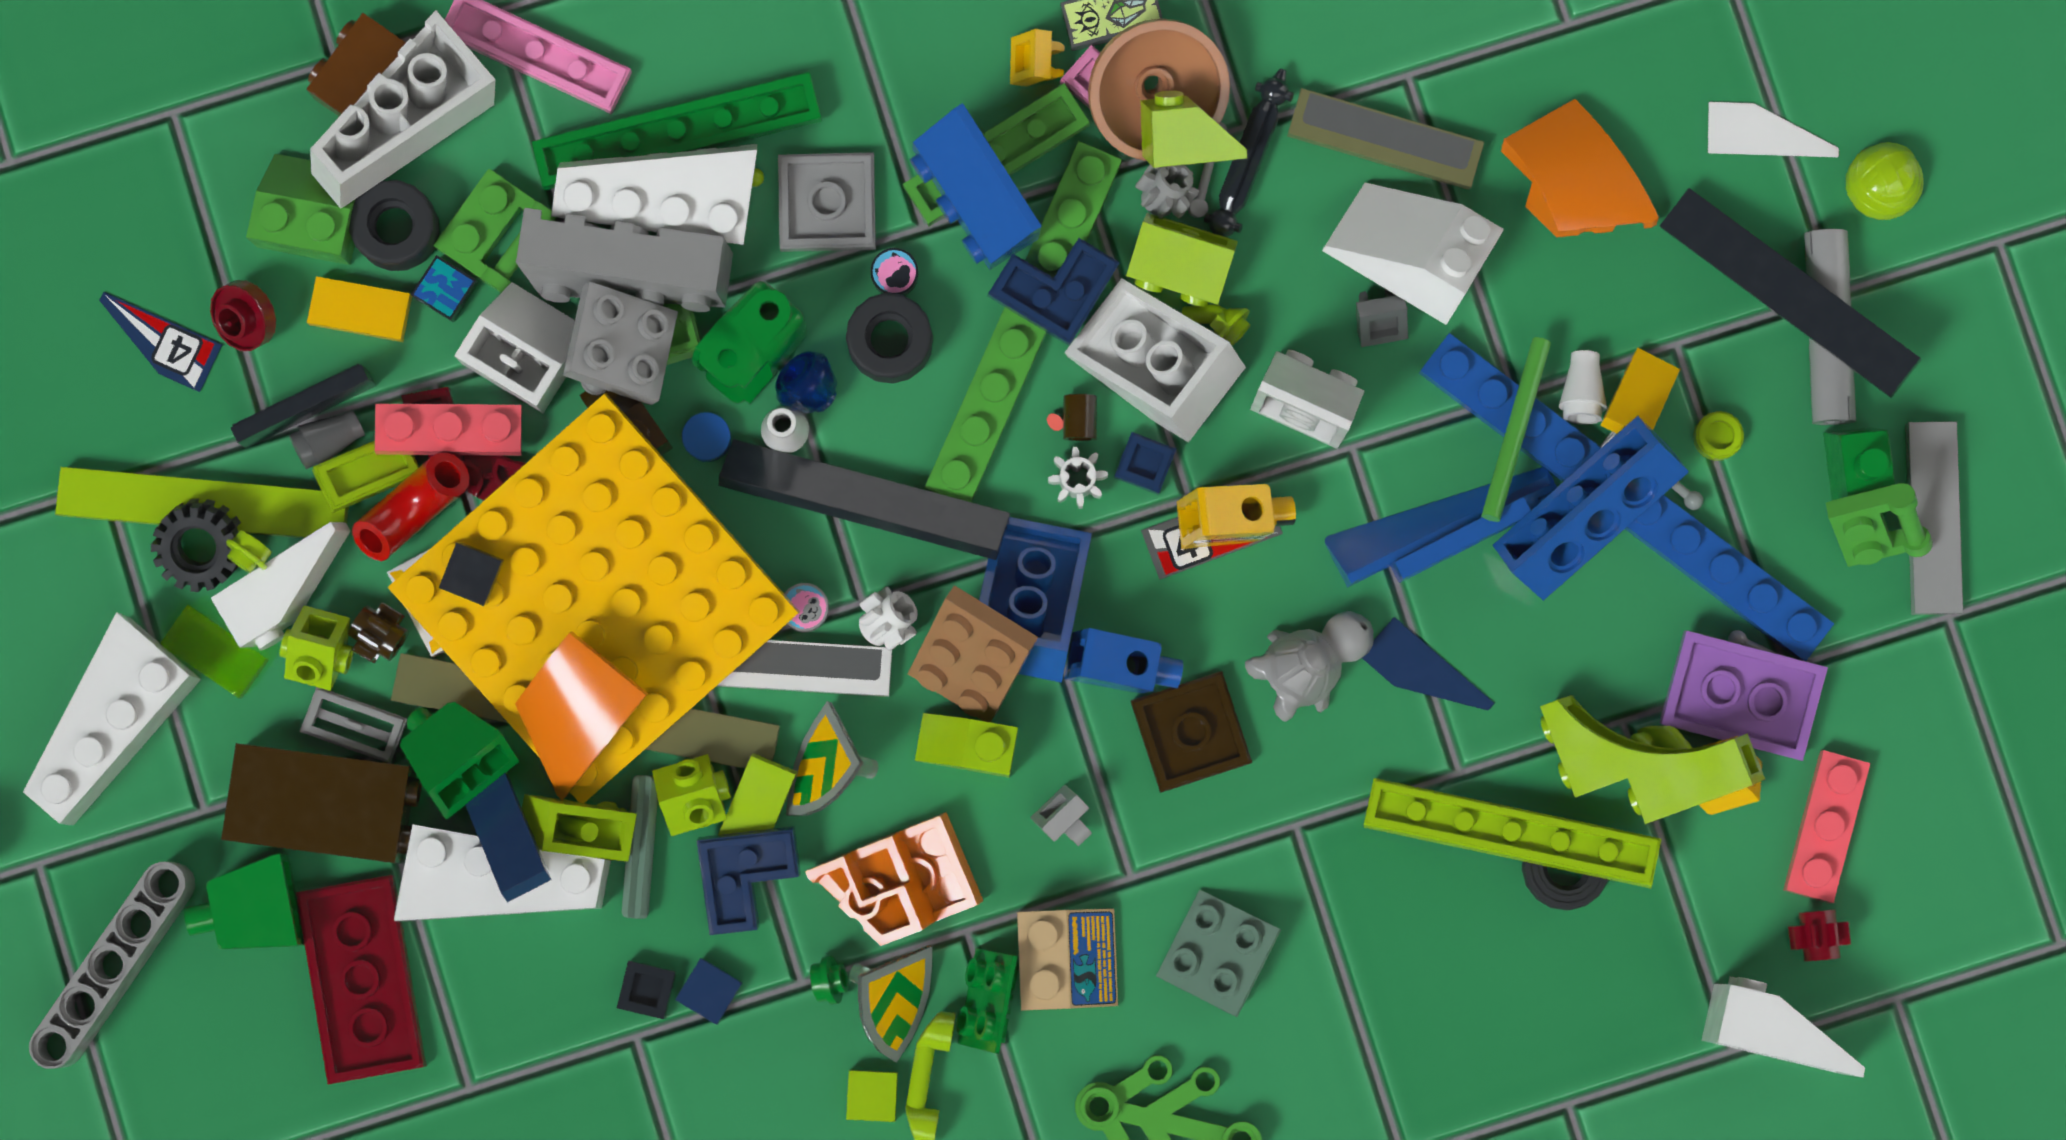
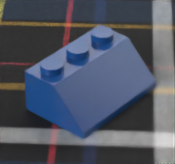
[910,103,1042,270]

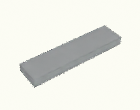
[1905,422,1963,615]

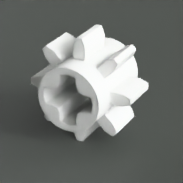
[1048,447,1108,509]
[859,587,918,651]

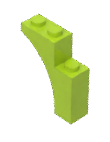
[1540,695,1765,824]

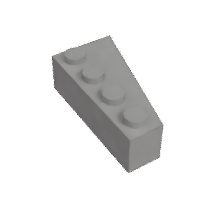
[516,208,733,312]

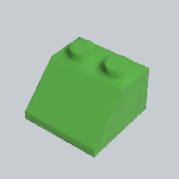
[246,154,355,265]

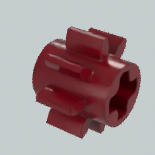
[1788,909,1851,962]

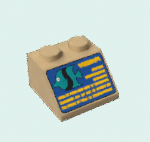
[1017,909,1118,1011]

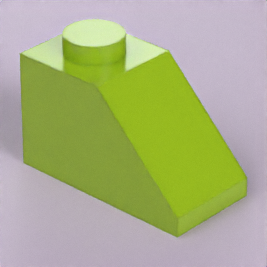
[1140,91,1247,168]
[915,713,1018,778]
[522,794,637,862]

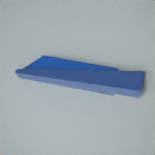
[1325,467,1557,588]

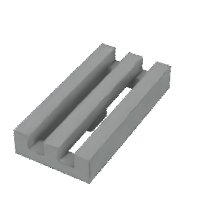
[300,687,407,764]

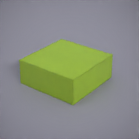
[846,1070,898,1122]

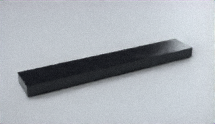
[1659,188,1921,398]
[718,439,1010,560]

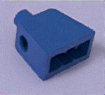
[1064,628,1183,693]

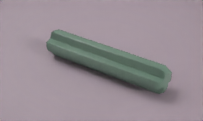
[622,775,658,919]

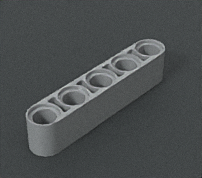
[29,862,195,1069]

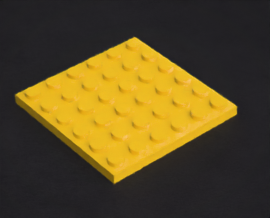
[388,393,800,803]

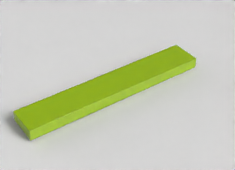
[55,467,349,542]
[1364,778,1661,889]

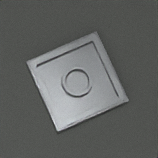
[778,153,876,252]

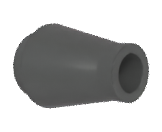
[289,410,365,470]

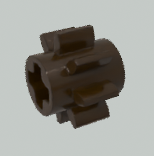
[348,602,409,664]

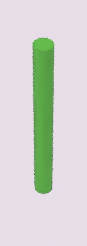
[1481,337,1551,522]

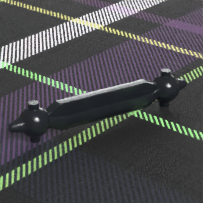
[1204,68,1294,237]

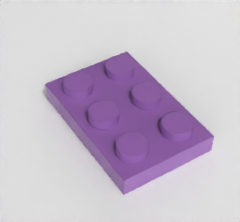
[1659,630,1828,761]

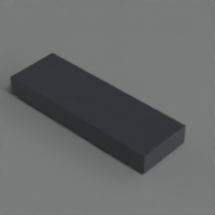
[231,364,376,449]

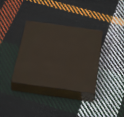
[1130,671,1252,793]

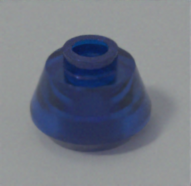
[775,351,837,414]

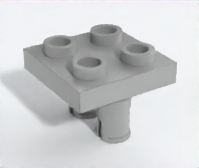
[563,281,678,405]

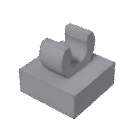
[1030,785,1092,846]

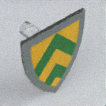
[786,701,878,816]
[849,945,932,1063]

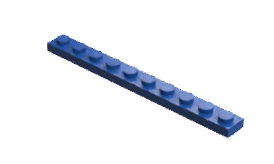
[1419,333,1834,661]

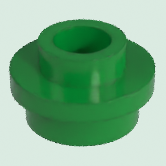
[810,955,849,1005]

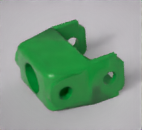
[692,281,807,405]

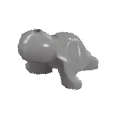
[1245,611,1374,722]

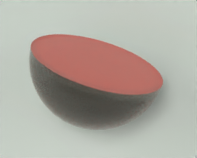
[1047,413,1063,431]

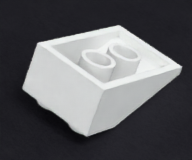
[1322,183,1504,325]
[1064,278,1246,443]
[1250,349,1364,449]
[1702,977,1865,1078]

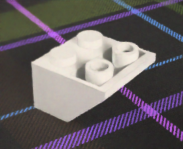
[454,282,575,413]

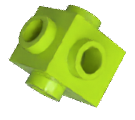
[279,605,354,691]
[652,754,731,836]

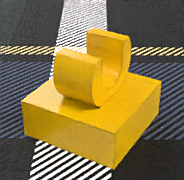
[1010,29,1065,87]

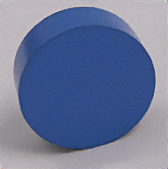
[682,412,731,462]

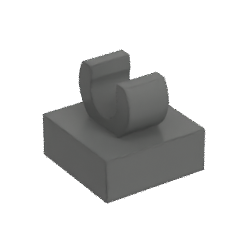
[1356,289,1408,347]

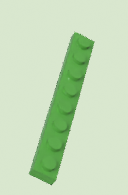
[925,141,1122,503]

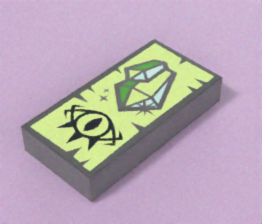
[1060,0,1163,51]

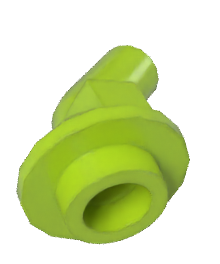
[1182,305,1251,346]

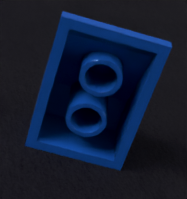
[979,517,1092,683]

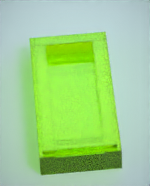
[160,604,269,699]

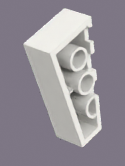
[551,144,757,245]
[23,612,201,826]
[394,824,611,921]

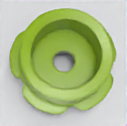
[226,530,272,573]

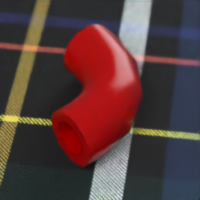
[352,453,470,561]

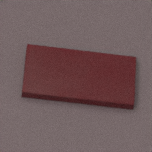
[296,875,426,1085]

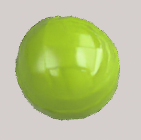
[1846,142,1924,220]

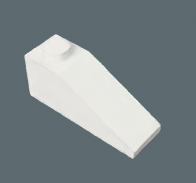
[211,522,350,651]

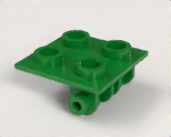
[956,948,1019,1054]

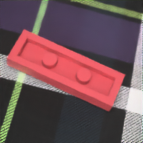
[375,404,522,456]
[1783,750,1871,904]

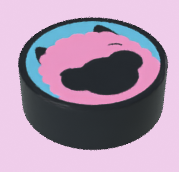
[870,248,919,296]

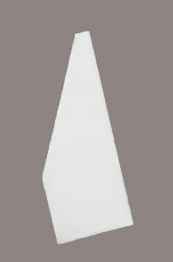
[1708,102,1839,157]

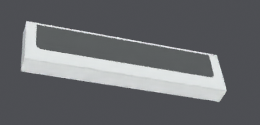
[717,640,892,697]

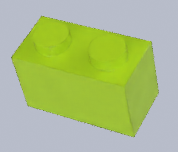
[1126,213,1238,307]

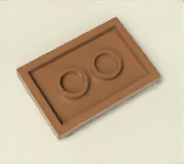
[908,585,1038,722]

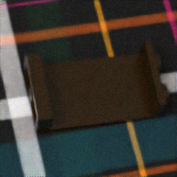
[221,743,422,864]

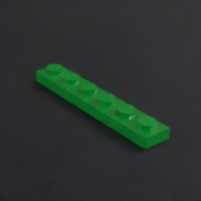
[531,72,822,190]

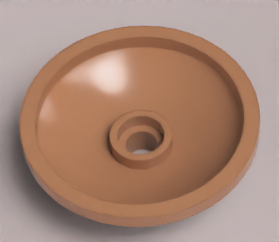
[1088,19,1230,161]

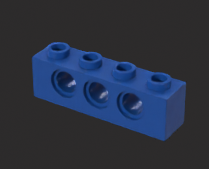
[1493,416,1689,601]

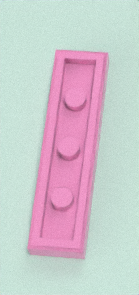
[445,0,632,114]

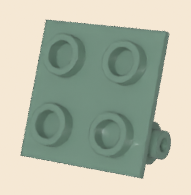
[1156,890,1281,1017]

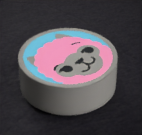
[785,583,829,632]

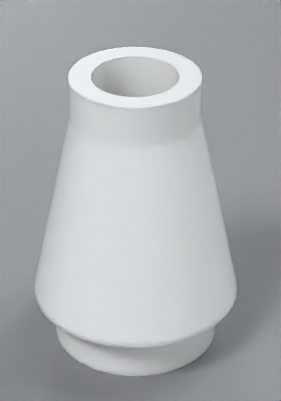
[1559,350,1607,424]
[761,406,809,453]

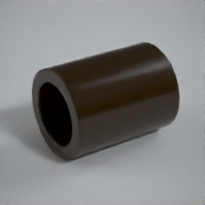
[1063,394,1097,441]

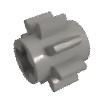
[1135,165,1199,219]

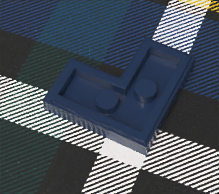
[987,238,1120,346]
[697,826,801,935]

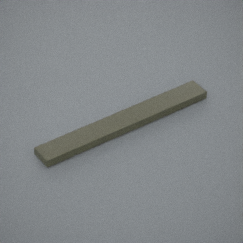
[391,653,780,769]

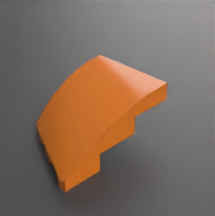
[1501,99,1659,237]
[515,631,648,800]
[805,812,984,946]

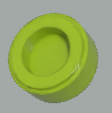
[1693,411,1744,461]

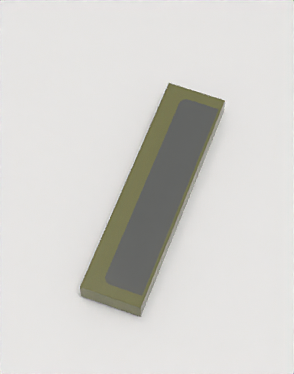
[1287,88,1484,190]

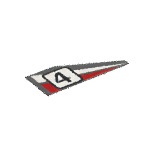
[1141,517,1283,580]

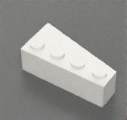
[310,10,496,208]

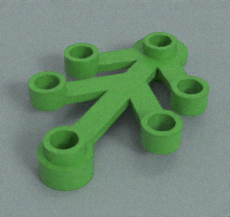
[1075,1055,1262,1140]

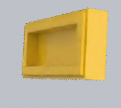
[307,276,412,342]
[1600,348,1680,434]

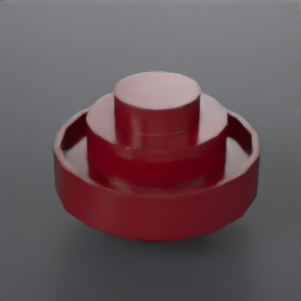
[210,280,276,351]

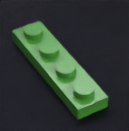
[903,83,1090,227]

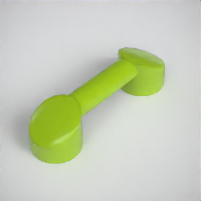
[905,1011,956,1140]

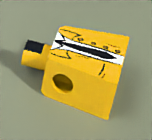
[1176,484,1296,549]

